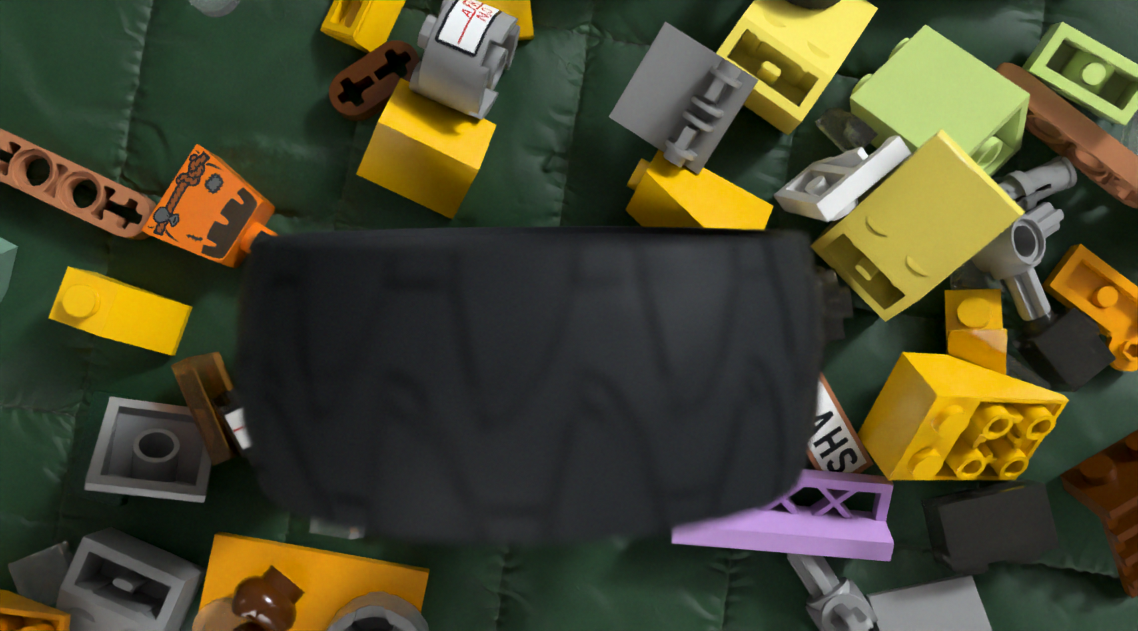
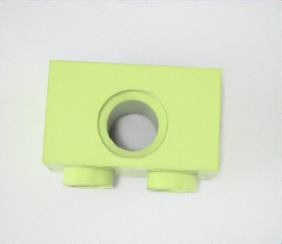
[1022,22,1138,126]

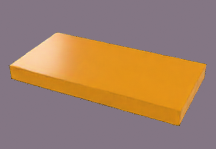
[195,531,430,631]

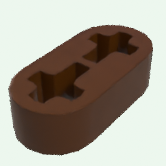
[329,40,420,121]

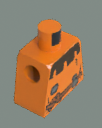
[141,144,277,269]

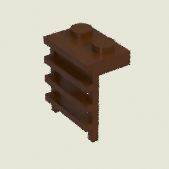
[1060,430,1138,599]

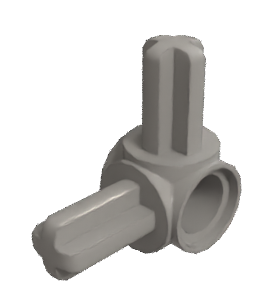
[971,202,1064,321]
[787,553,878,631]

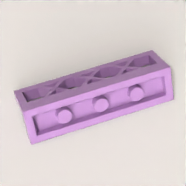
[671,469,894,562]

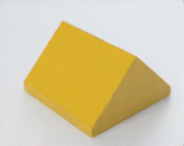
[356,78,496,220]

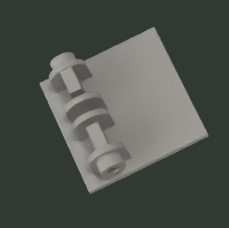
[609,22,758,174]

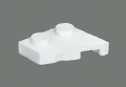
[774,135,911,222]

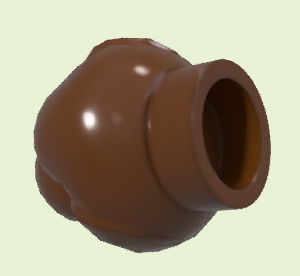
[231,565,305,631]

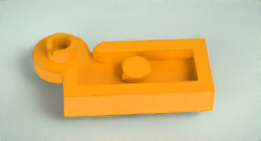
[1041,244,1138,372]

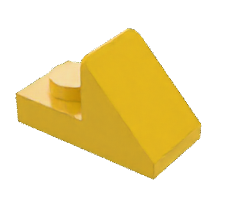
[944,289,1007,375]

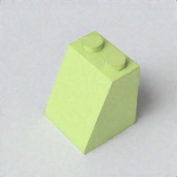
[850,24,1030,178]

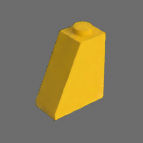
[625,150,774,229]

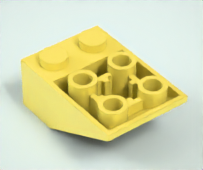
[716,0,878,136]
[810,129,1024,322]

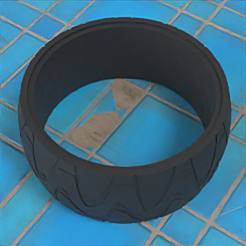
[235,226,825,544]

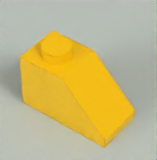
[48,267,193,356]

